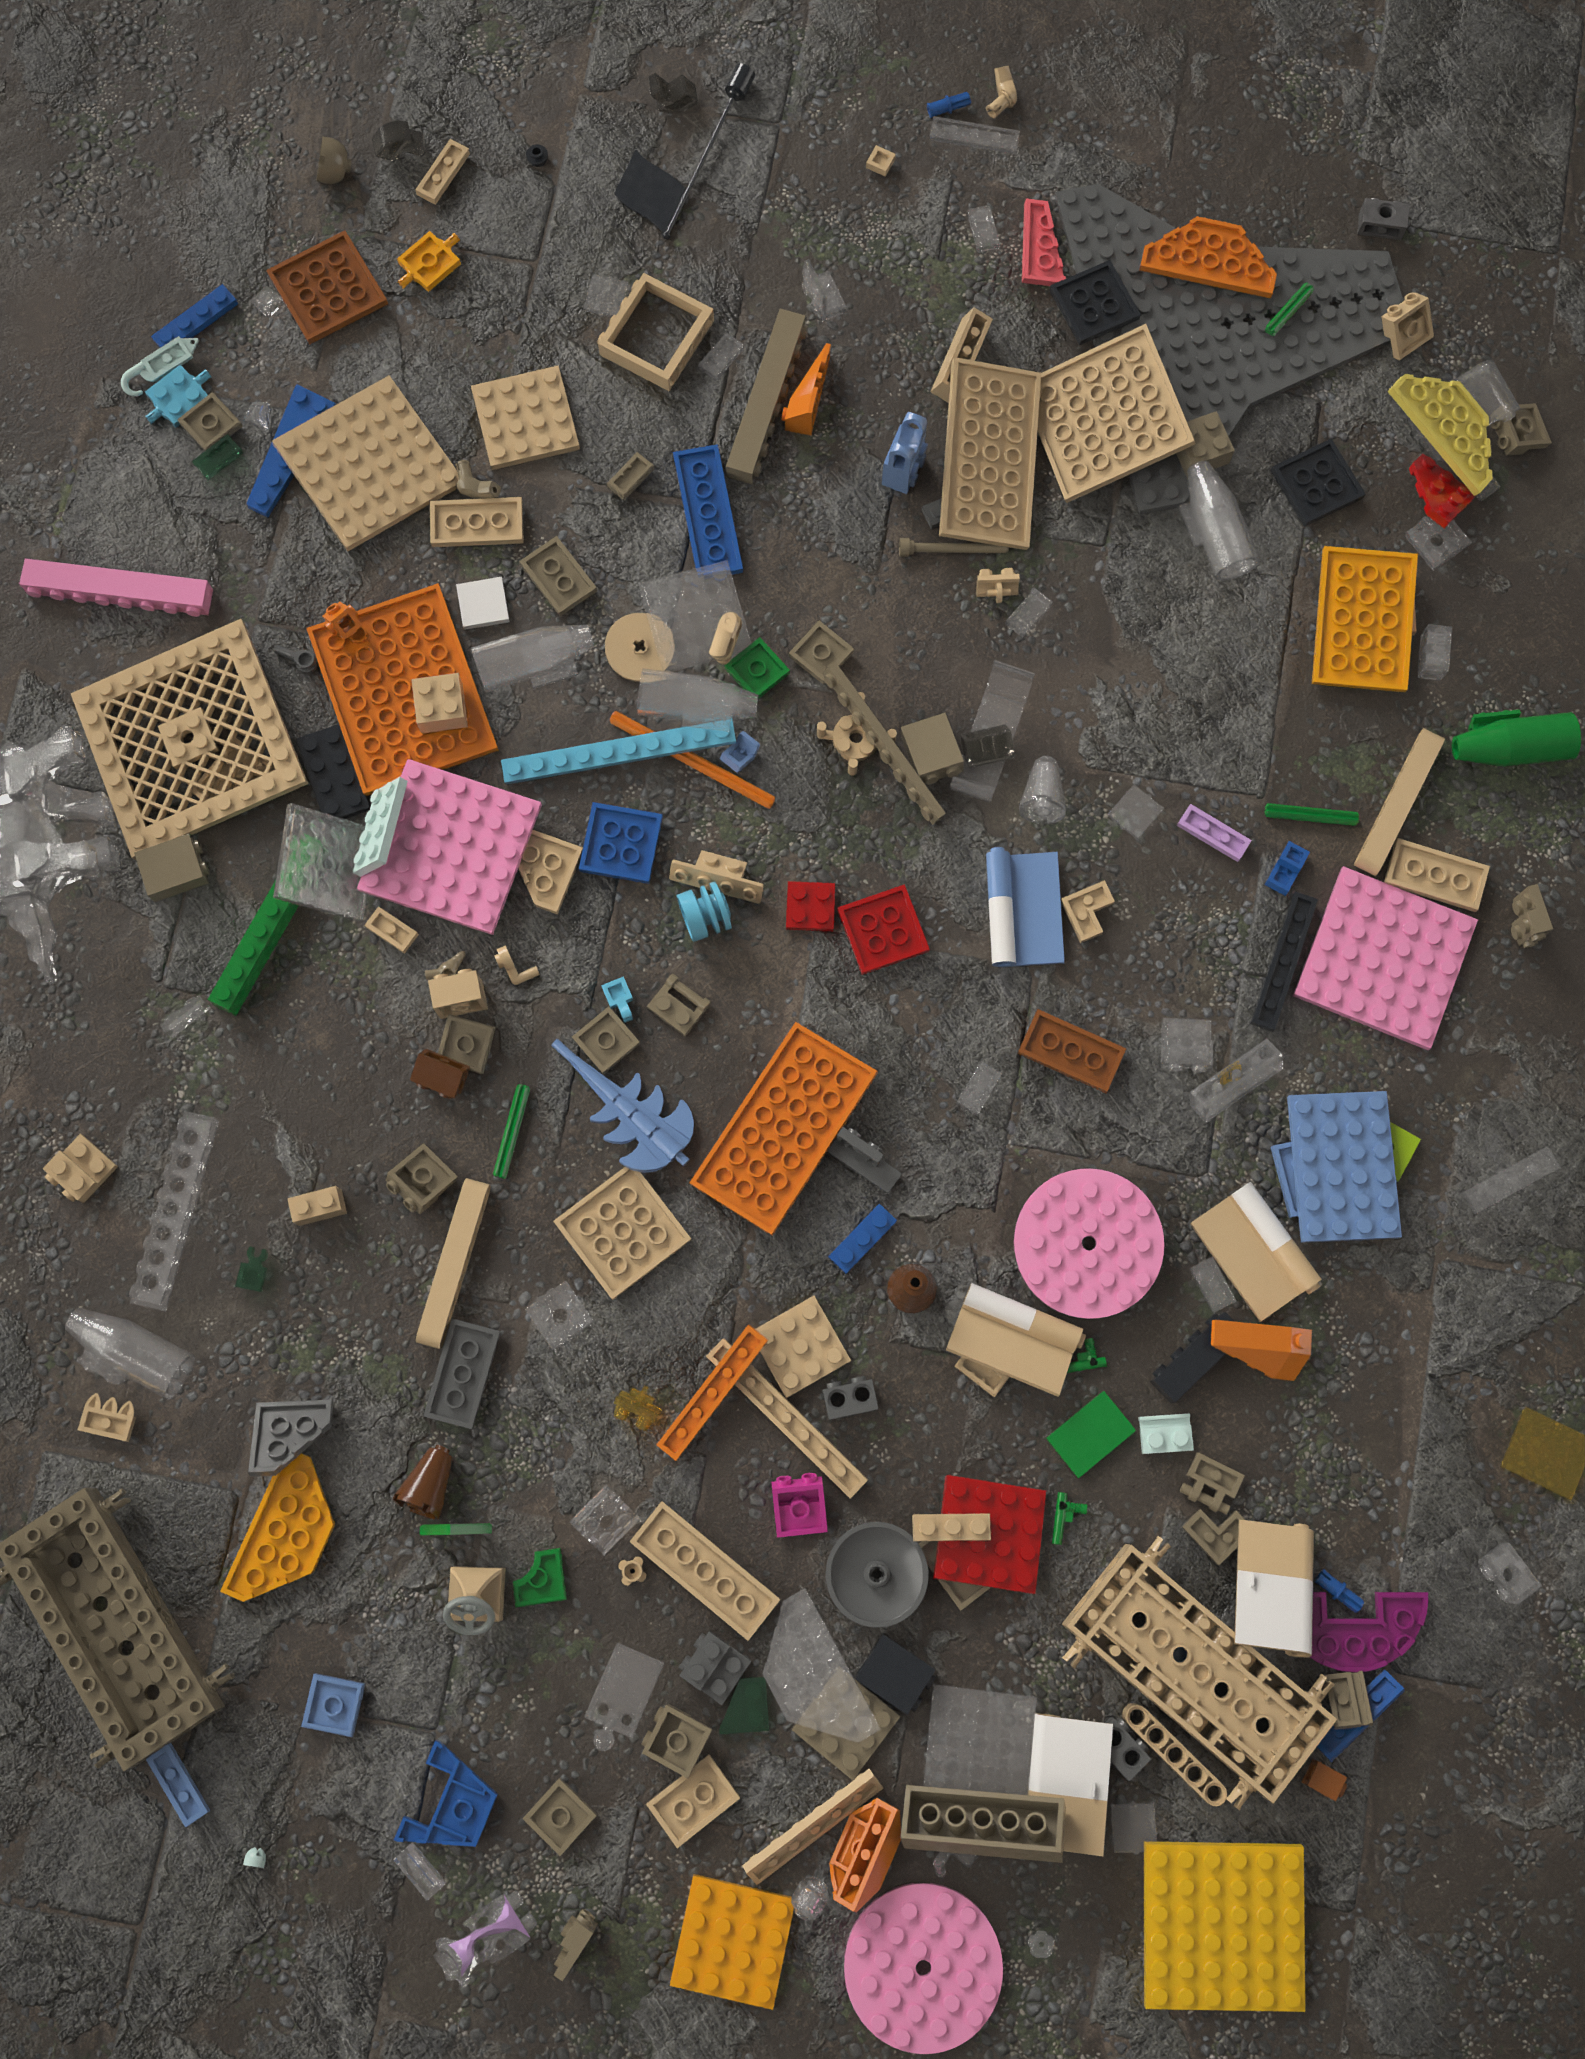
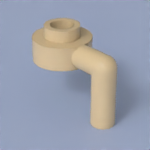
[494,945,540,985]

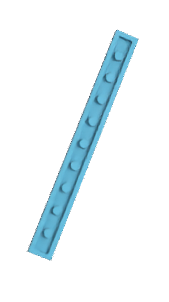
[501,718,736,785]

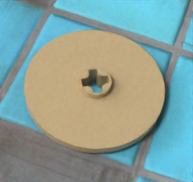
[605,613,674,682]

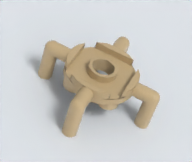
[817,692,897,776]

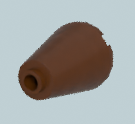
[887,1264,937,1313]
[392,1445,453,1520]

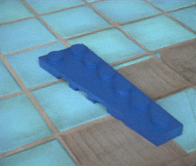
[246,384,336,518]

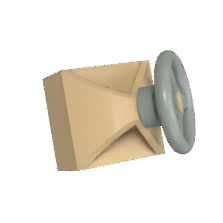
[443,1566,506,1635]

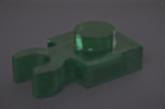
[235,1246,268,1292]

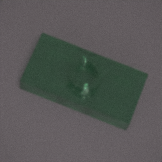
[192,434,243,481]

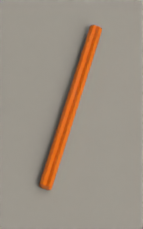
[610,711,775,809]

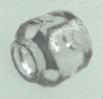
[791,1876,830,1920]

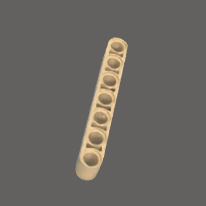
[1354,728,1445,876]
[416,1178,491,1349]

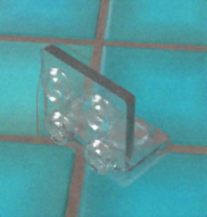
[802,259,847,322]

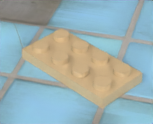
[430,497,523,547]
[1384,838,1490,912]

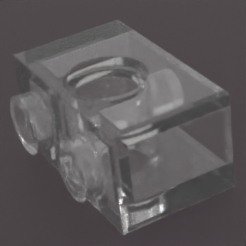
[1478,1543,1542,1604]

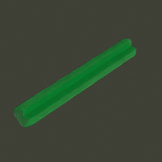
[1264,803,1359,826]
[493,1084,530,1179]

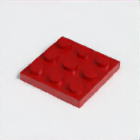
[837,884,930,975]

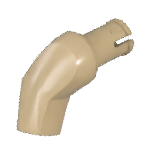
[986,66,1017,119]

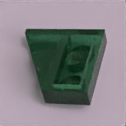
[719,1676,769,1734]

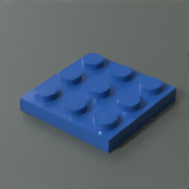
[579,802,663,884]

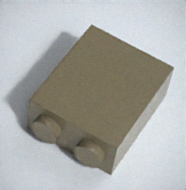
[901,713,964,785]
[134,834,210,902]

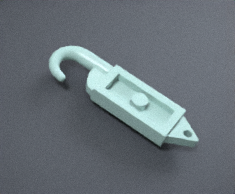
[121,336,199,397]

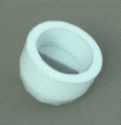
[243,1847,266,1868]

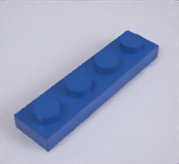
[151,284,238,348]
[1316,1670,1405,1762]

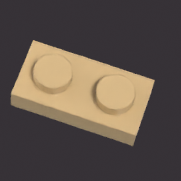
[364,906,419,954]

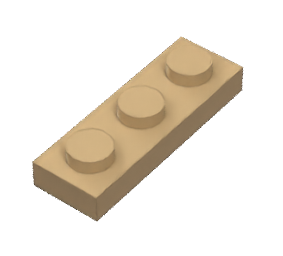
[416,139,470,205]
[912,1514,991,1542]

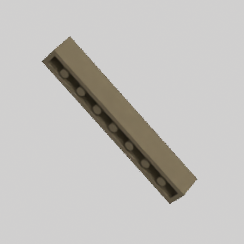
[726,309,809,484]

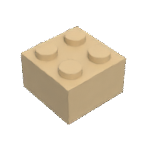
[411,673,468,734]
[428,969,488,1019]

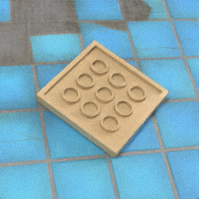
[471,365,580,470]
[553,1167,692,1300]

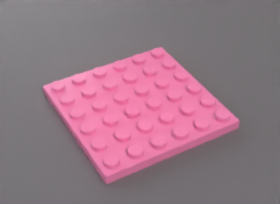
[357,759,542,935]
[1293,866,1478,1050]

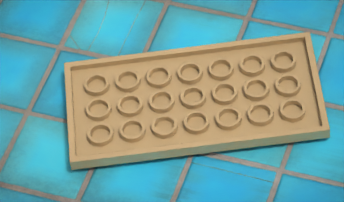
[939,357,1041,550]

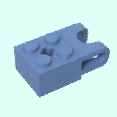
[882,412,928,494]

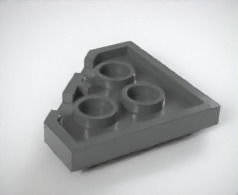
[248,1400,334,1477]

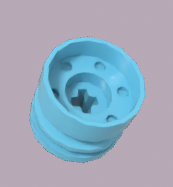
[676,881,732,942]

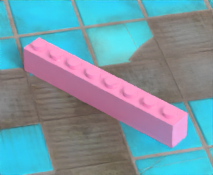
[19,559,213,617]

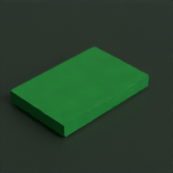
[1045,1391,1136,1478]

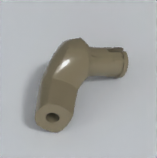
[456,460,501,499]

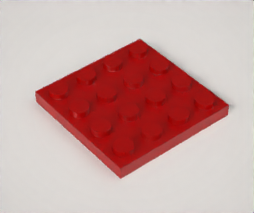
[933,1475,1046,1594]

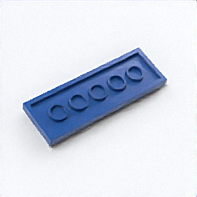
[673,444,743,581]

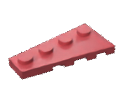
[1022,198,1066,286]

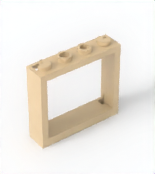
[597,273,714,391]

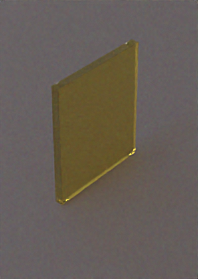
[1500,1407,1585,1500]

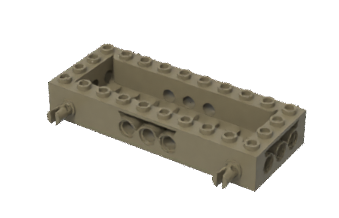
[0,1488,235,1771]

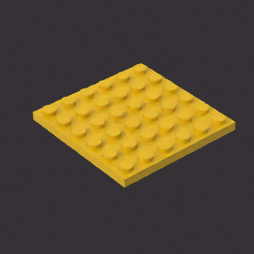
[1144,1841,1305,2012]

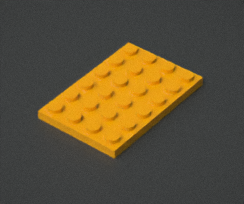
[1312,546,1418,692]

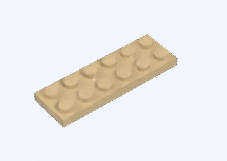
[630,1501,780,1641]

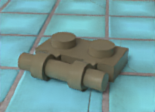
[1180,1452,1245,1515]

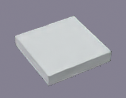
[456,577,510,630]

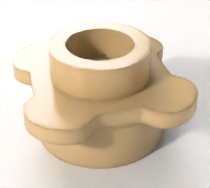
[618,1557,646,1586]

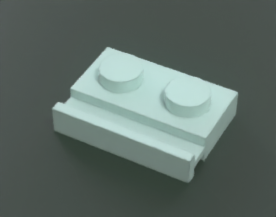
[1138,1413,1194,1454]

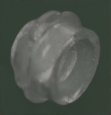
[1028,1930,1054,1958]

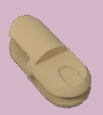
[709,612,742,665]

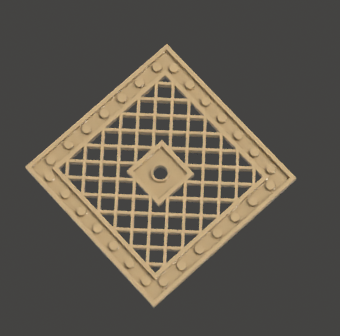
[71,619,308,860]

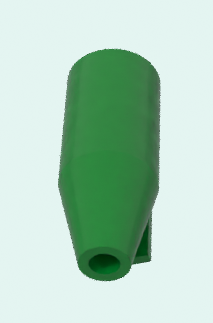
[1451,710,1581,767]

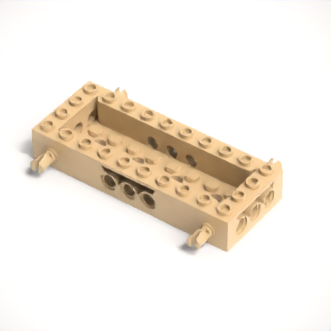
[1062,1536,1337,1810]

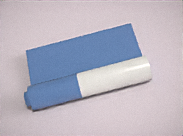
[986,847,1064,967]

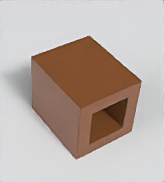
[1302,1759,1347,1801]

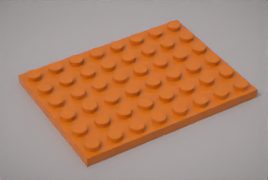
[306,583,499,796]

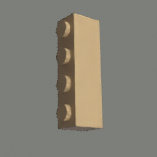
[931,307,993,403]

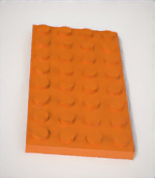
[690,1022,878,1236]

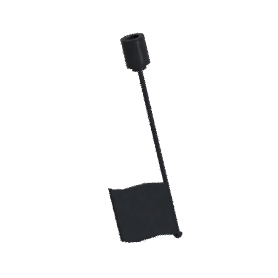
[614,63,755,239]

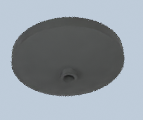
[826,1522,928,1627]

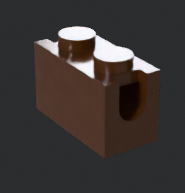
[410,1049,470,1099]

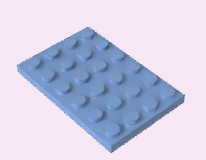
[1287,1091,1402,1243]

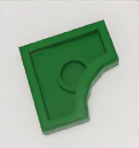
[420,1523,492,1535]
[512,1548,567,1608]

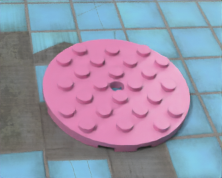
[1014,1169,1164,1319]
[844,1883,1003,2054]

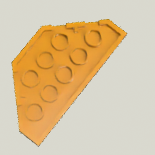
[220,1453,335,1602]

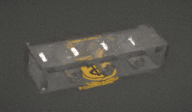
[1190,1039,1283,1123]

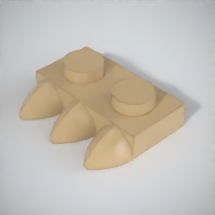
[78,1393,136,1442]

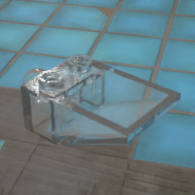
[584,1642,664,1751]

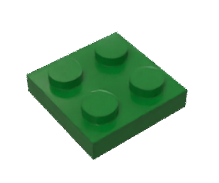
[724,637,790,702]

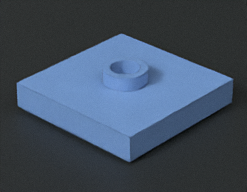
[301,1673,366,1737]

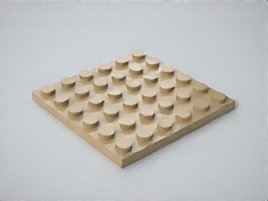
[1037,324,1195,503]
[272,375,459,552]

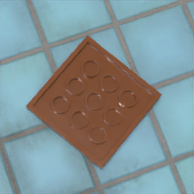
[266,230,388,345]

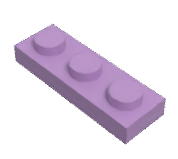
[1177,804,1252,862]

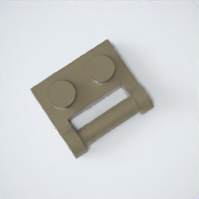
[647,973,711,1037]

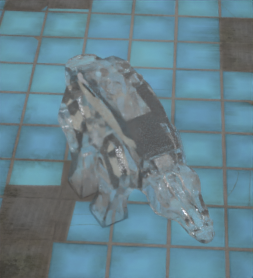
[0,726,122,985]

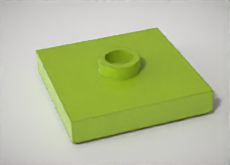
[1390,1122,1421,1182]

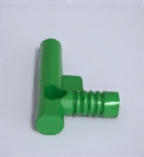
[1067,1338,1107,1373]
[1052,1492,1087,1545]

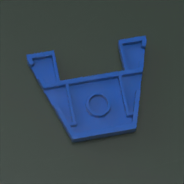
[394,1740,498,1847]

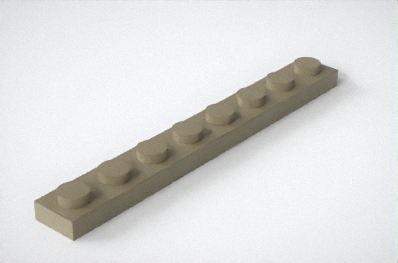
[823,661,946,825]

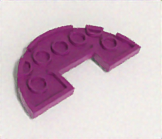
[1309,1592,1428,1672]

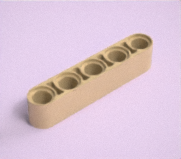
[1122,1703,1227,1806]

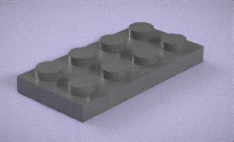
[423,1319,501,1429]

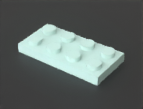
[353,777,408,877]

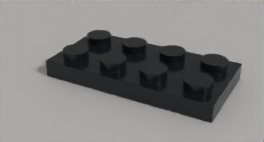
[296,724,370,825]

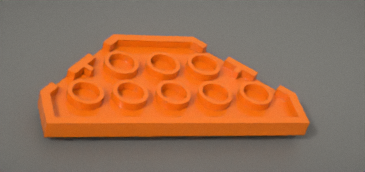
[1139,216,1277,299]

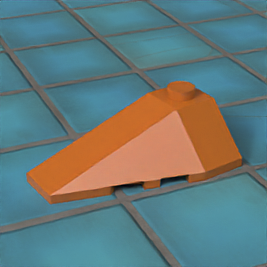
[1211,1320,1312,1381]

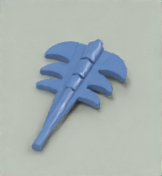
[551,1039,694,1173]

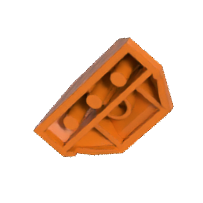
[829,1798,901,1912]

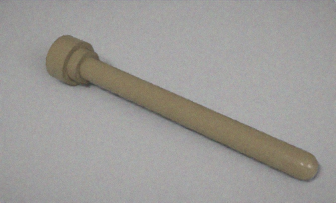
[899,538,1009,557]

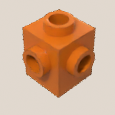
[322,602,362,640]

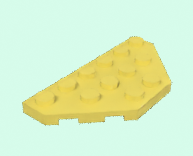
[1387,374,1493,496]

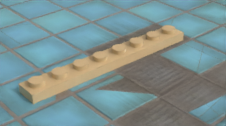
[706,1338,868,1499]

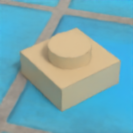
[866,145,896,177]

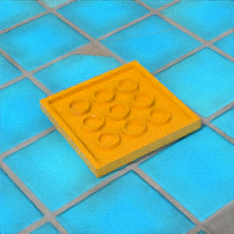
[669,1874,796,2010]

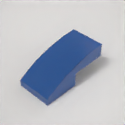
[1264,841,1310,896]

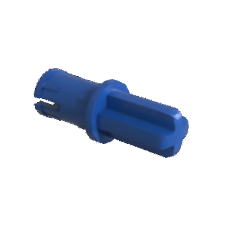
[927,92,971,118]
[1314,1569,1364,1613]

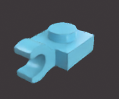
[601,976,633,1023]

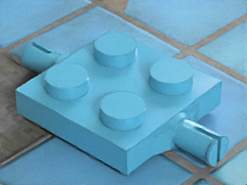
[145,365,211,428]

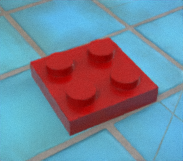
[786,881,835,932]

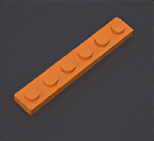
[657,1324,769,1461]

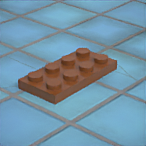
[1017,1009,1126,1093]

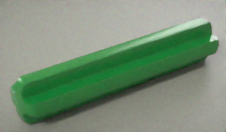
[1265,282,1314,336]

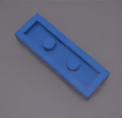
[828,1204,897,1274]

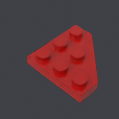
[1409,454,1476,529]

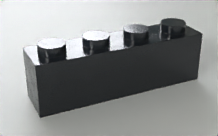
[1150,1312,1235,1404]

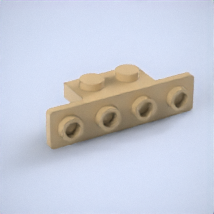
[669,850,764,904]

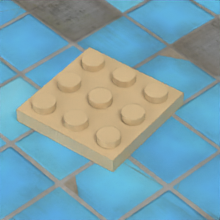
[756,1296,851,1398]

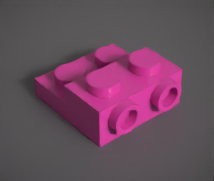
[771,1473,828,1538]

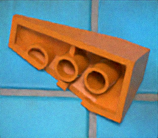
[782,343,831,436]

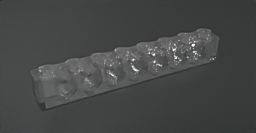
[129,1111,219,1312]

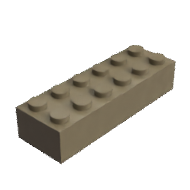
[901,1785,1066,1863]

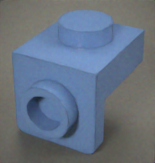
[720,731,760,773]

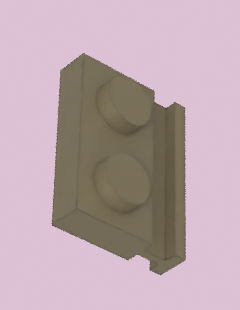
[1325,1671,1373,1730]

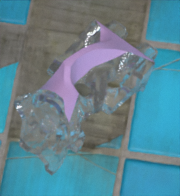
[433,1891,537,1988]

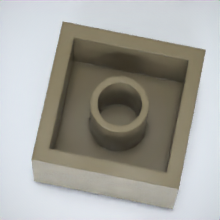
[1176,411,1235,479]

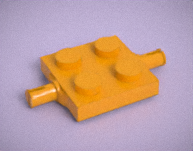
[397,231,461,292]

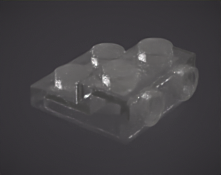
[1161,1018,1213,1072]

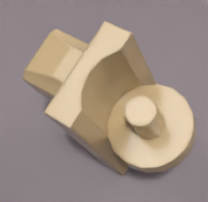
[976,568,1020,603]

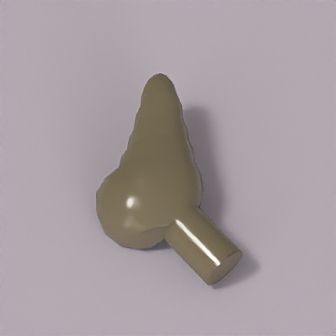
[425,951,466,980]

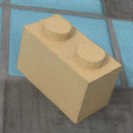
[287,1186,347,1226]

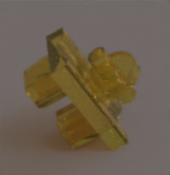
[613,1385,662,1431]

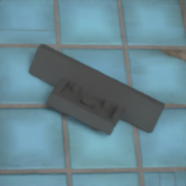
[827,1127,901,1193]

